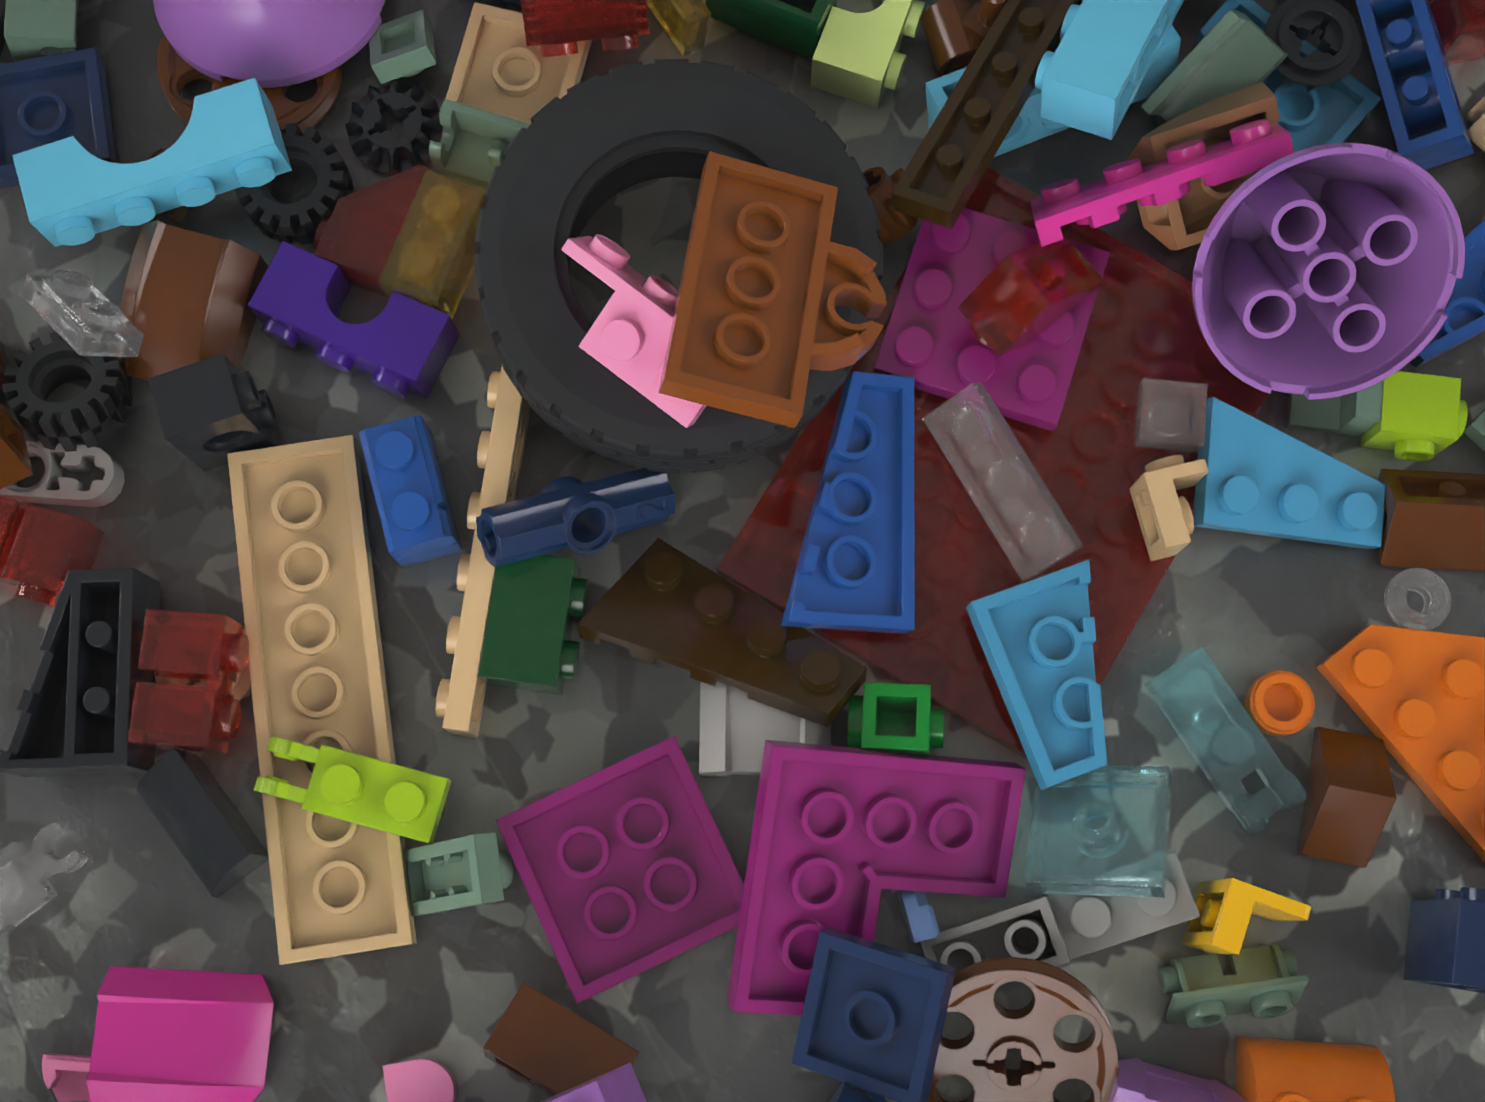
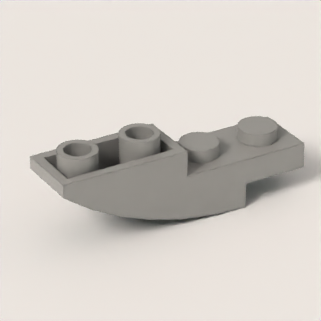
[920,851,1201,985]

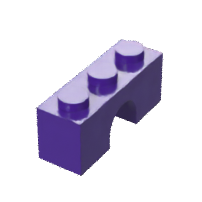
[248,241,460,399]

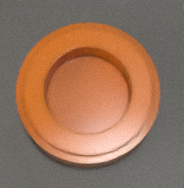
[1244,670,1315,737]

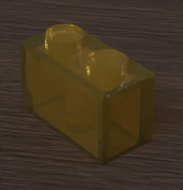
[379,170,486,319]

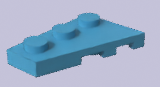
[1193,397,1386,549]

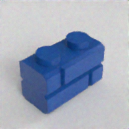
[359,415,463,567]

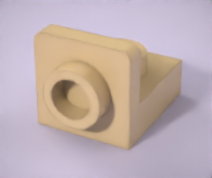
[1129,455,1209,561]

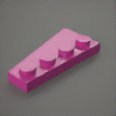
[1030,119,1294,247]

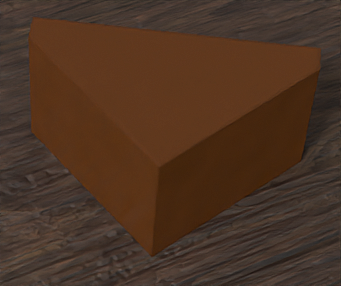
[1297,727,1397,868]

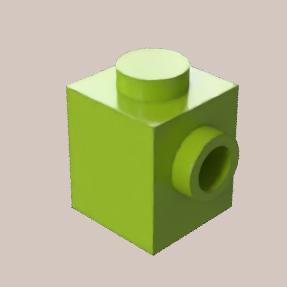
[1360,371,1468,461]

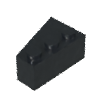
[0,568,160,777]

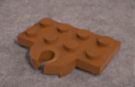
[658,151,887,428]

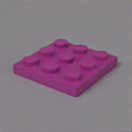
[873,208,1110,432]
[496,736,744,1004]

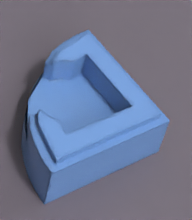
[897,890,940,943]

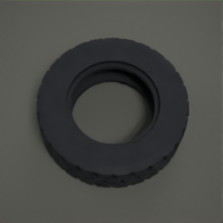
[475,59,883,474]

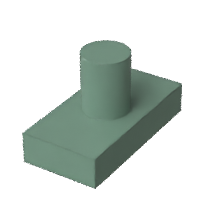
[404,832,514,917]

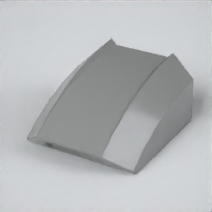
[699,627,831,778]

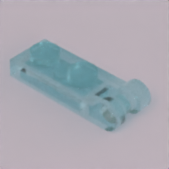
[1144,647,1307,836]

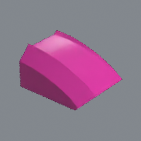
[86,965,274,1102]

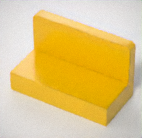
[1181,878,1311,955]

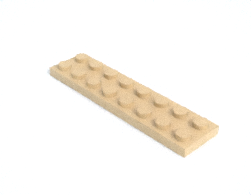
[227,435,417,965]

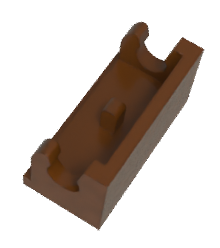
[483,982,639,1097]

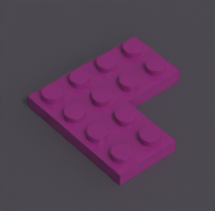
[727,740,1026,1015]

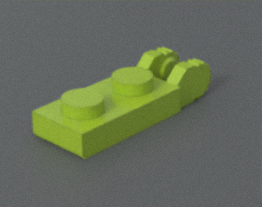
[253,736,452,844]

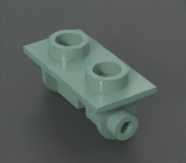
[1158,944,1309,1028]

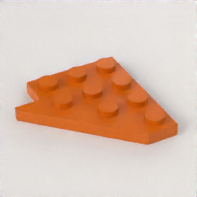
[1316,624,1485,864]

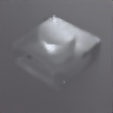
[1134,378,1208,452]

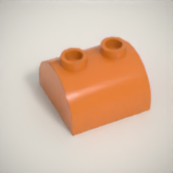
[1235,1036,1395,1102]

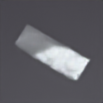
[923,382,1084,582]

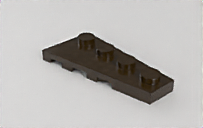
[577,538,867,727]

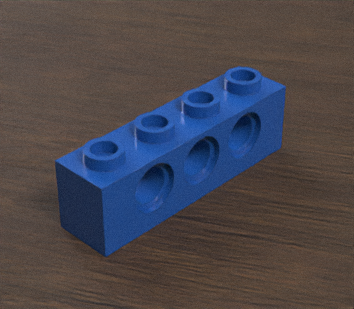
[1356,0,1474,170]

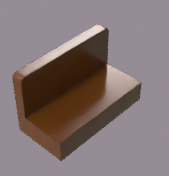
[1378,469,1485,572]

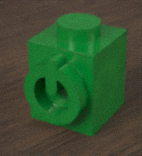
[848,682,944,756]

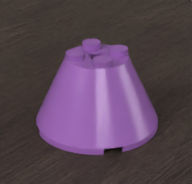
[153,0,386,88]
[1192,143,1465,400]

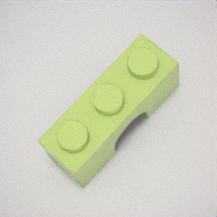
[810,0,926,109]

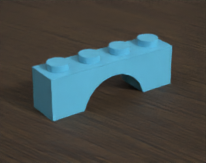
[12,77,292,247]

